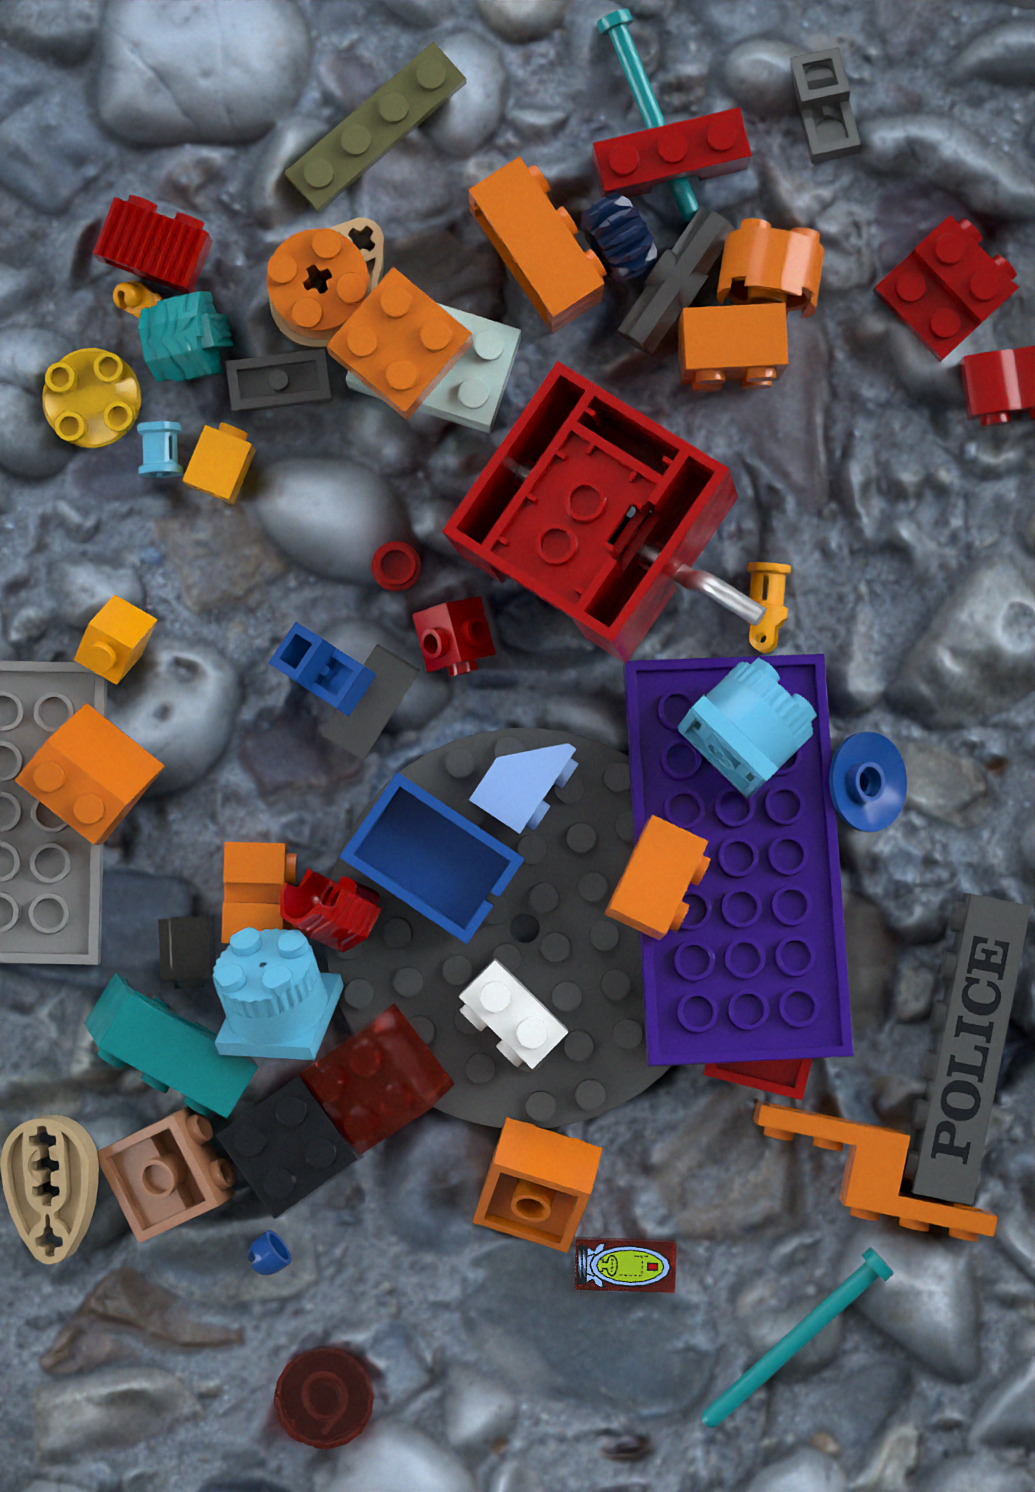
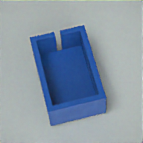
[339,772,525,944]

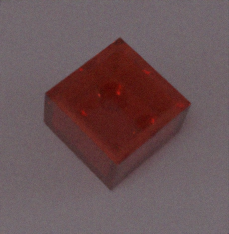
[299,1003,455,1156]

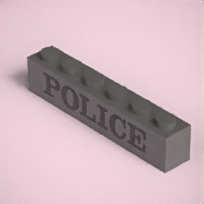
[902,893,1031,1205]

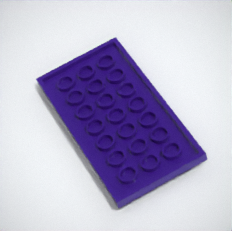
[623,654,854,1067]

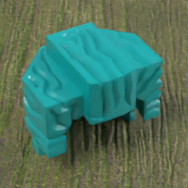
[138,291,233,382]

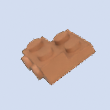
[97,1106,236,1243]

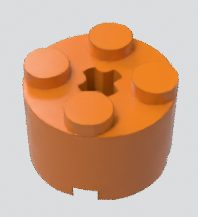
[716,218,825,320]
[266,228,371,340]

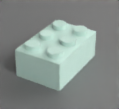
[345,284,521,434]

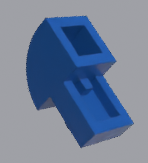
[268,622,377,717]

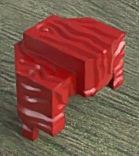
[280,868,382,953]

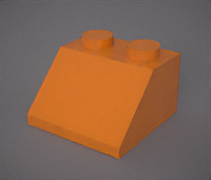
[14,703,166,845]
[472,1117,603,1253]

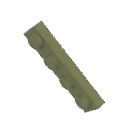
[284,41,467,214]

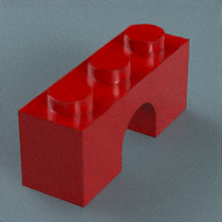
[591,107,752,198]

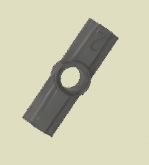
[617,206,736,356]

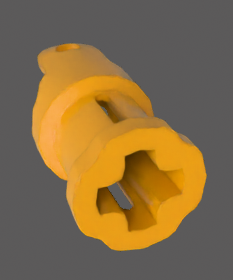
[746,562,791,653]

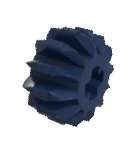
[580,193,657,283]

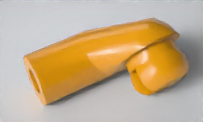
[113,280,164,319]

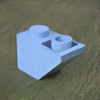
[469,743,579,834]

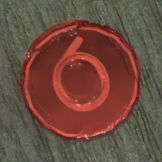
[274,1345,375,1450]

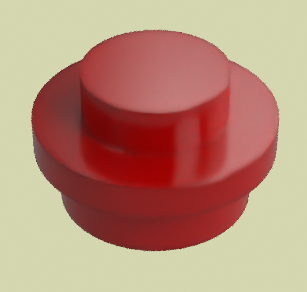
[371,541,421,592]

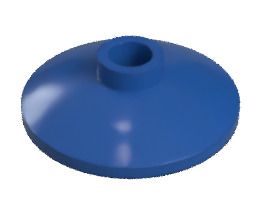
[829,731,907,832]

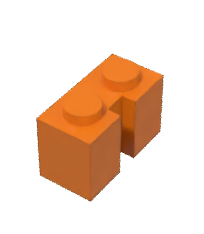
[604,815,710,940]
[221,841,298,943]

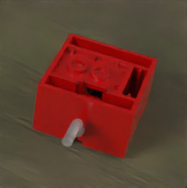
[442,361,766,664]

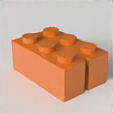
[468,156,607,334]

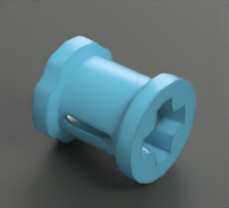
[137,421,184,478]

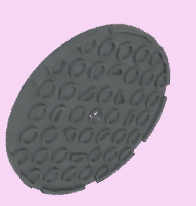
[325,728,671,1129]

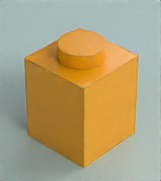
[182,422,256,505]
[73,594,158,685]

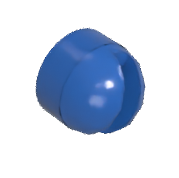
[247,1230,292,1275]

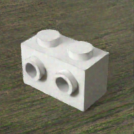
[459,958,568,1069]

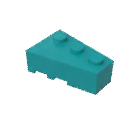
[84,972,259,1118]

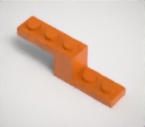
[753,1100,998,1242]

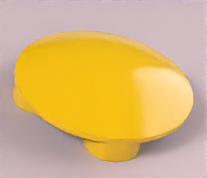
[42,348,141,448]

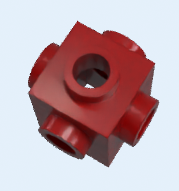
[412,596,496,677]

